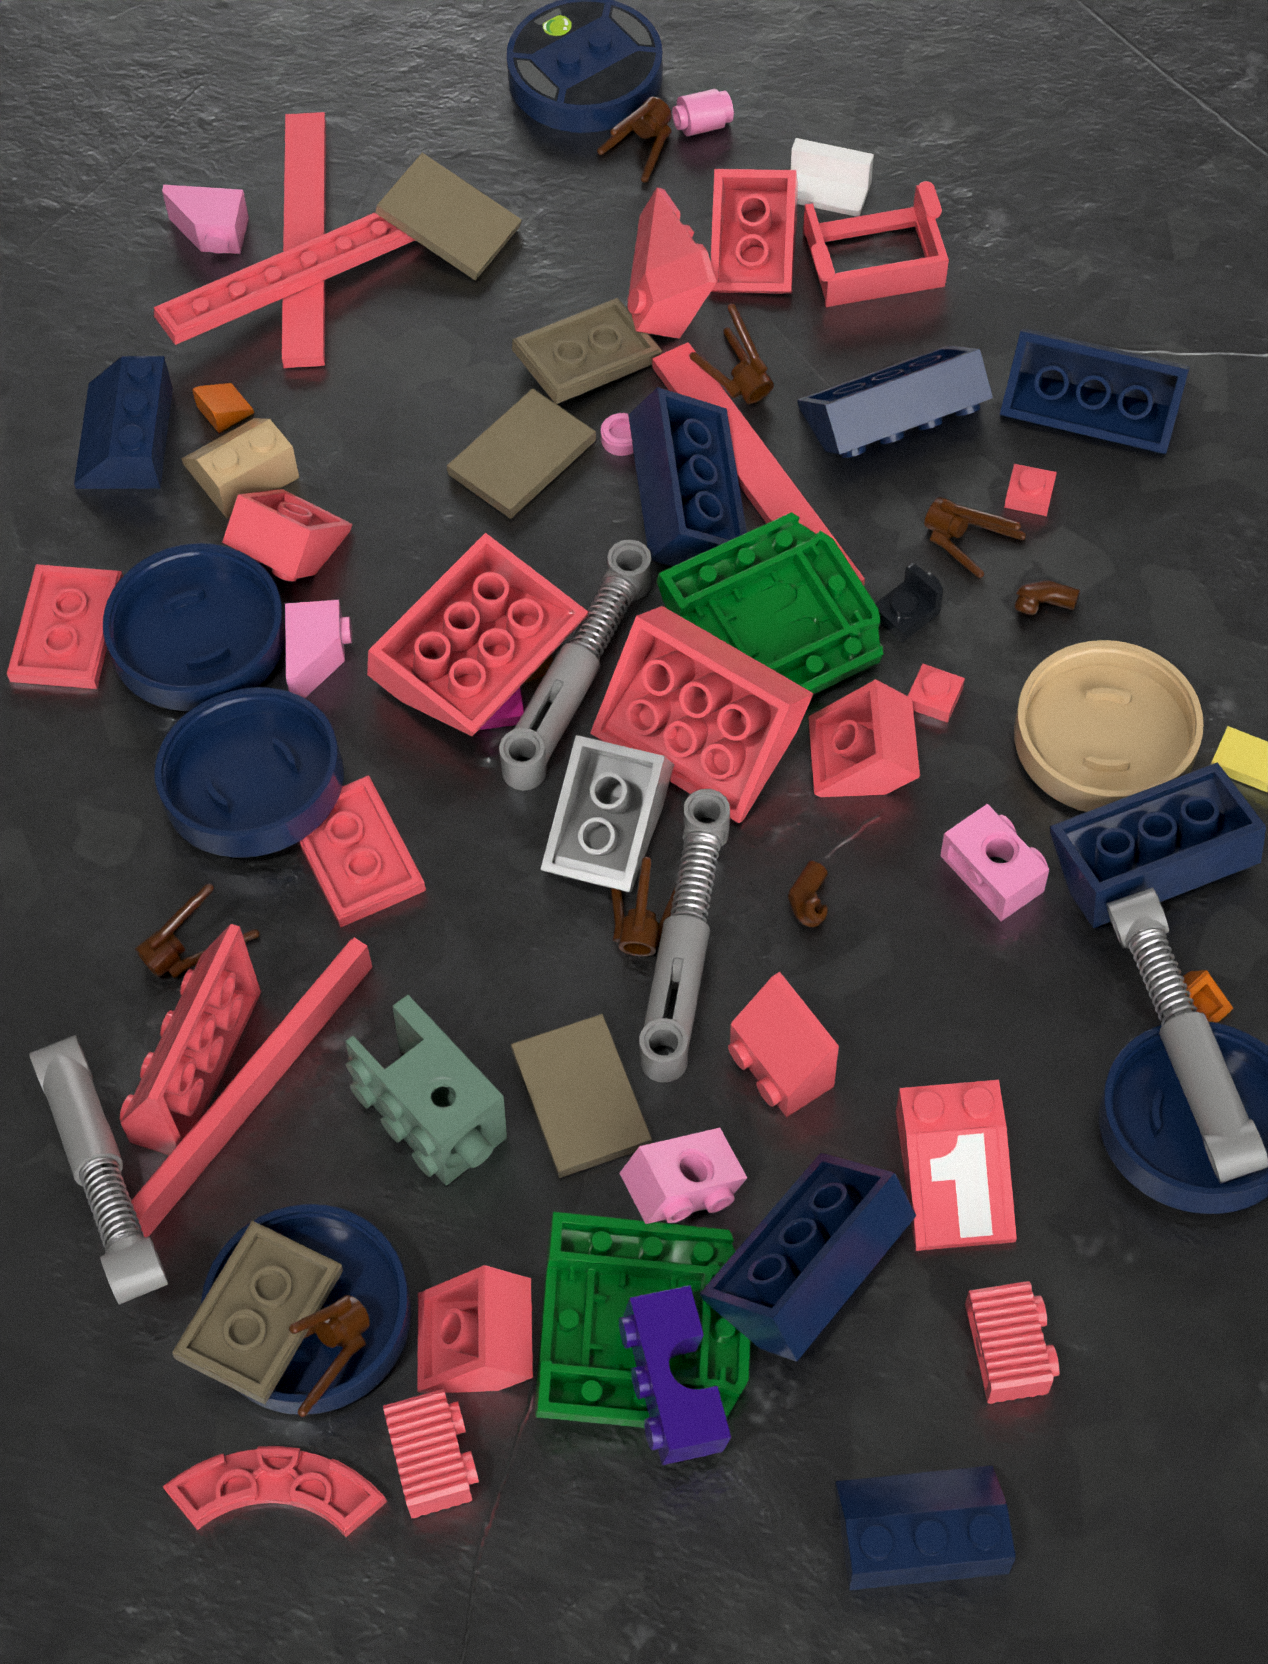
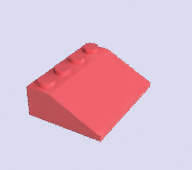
[367,533,588,737]
[590,606,814,823]
[120,924,261,1155]

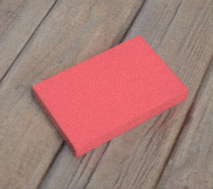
[7,564,123,689]
[298,775,426,928]

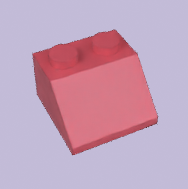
[222,489,353,582]
[808,679,920,797]
[728,972,839,1118]
[417,1265,533,1394]

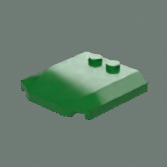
[656,512,884,694]
[535,1212,750,1428]

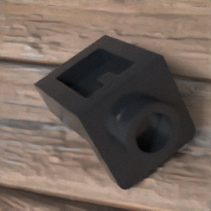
[875,562,943,643]

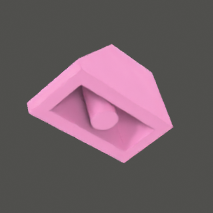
[162,185,249,254]
[285,600,352,698]

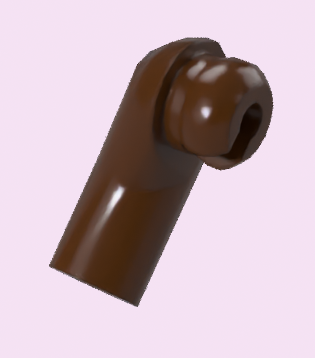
[788,861,828,927]

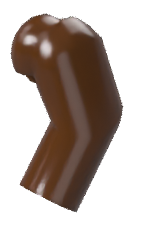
[1014,580,1080,615]

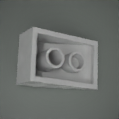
[540,735,674,893]

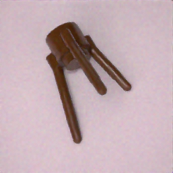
[597,96,672,183]
[689,303,774,404]
[924,496,1026,578]
[611,856,682,957]
[135,884,260,979]
[289,1295,370,1417]

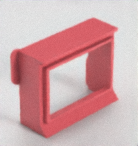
[803,181,949,307]

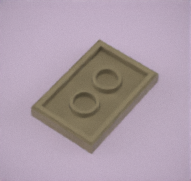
[375,152,522,281]
[512,298,662,404]
[447,388,596,519]
[511,1014,652,1178]
[172,1221,343,1405]

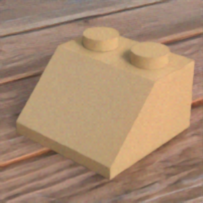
[181,418,299,518]

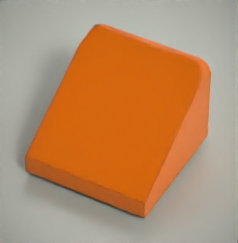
[192,383,254,433]
[1180,970,1234,1023]

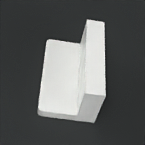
[791,138,874,217]

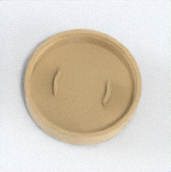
[1014,640,1204,812]

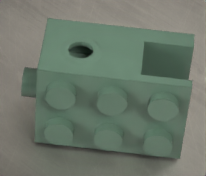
[345,995,507,1186]

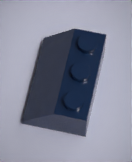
[74,356,173,489]
[835,1465,1016,1590]

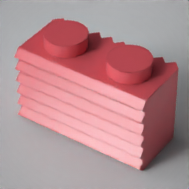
[965,1281,1059,1404]
[383,1389,479,1518]

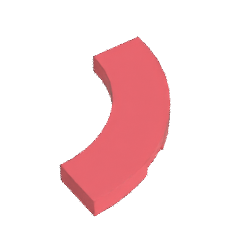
[162,1446,387,1537]

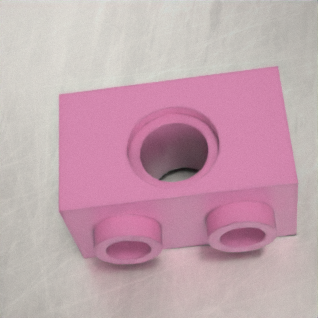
[940,804,1050,922]
[619,1128,747,1224]

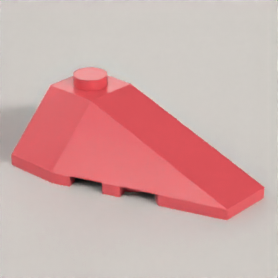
[628,188,717,339]

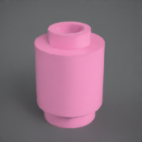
[672,89,734,137]

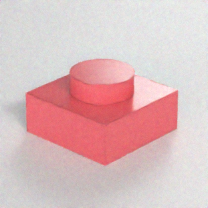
[1004,464,1057,516]
[908,664,965,723]

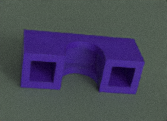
[619,1285,731,1465]

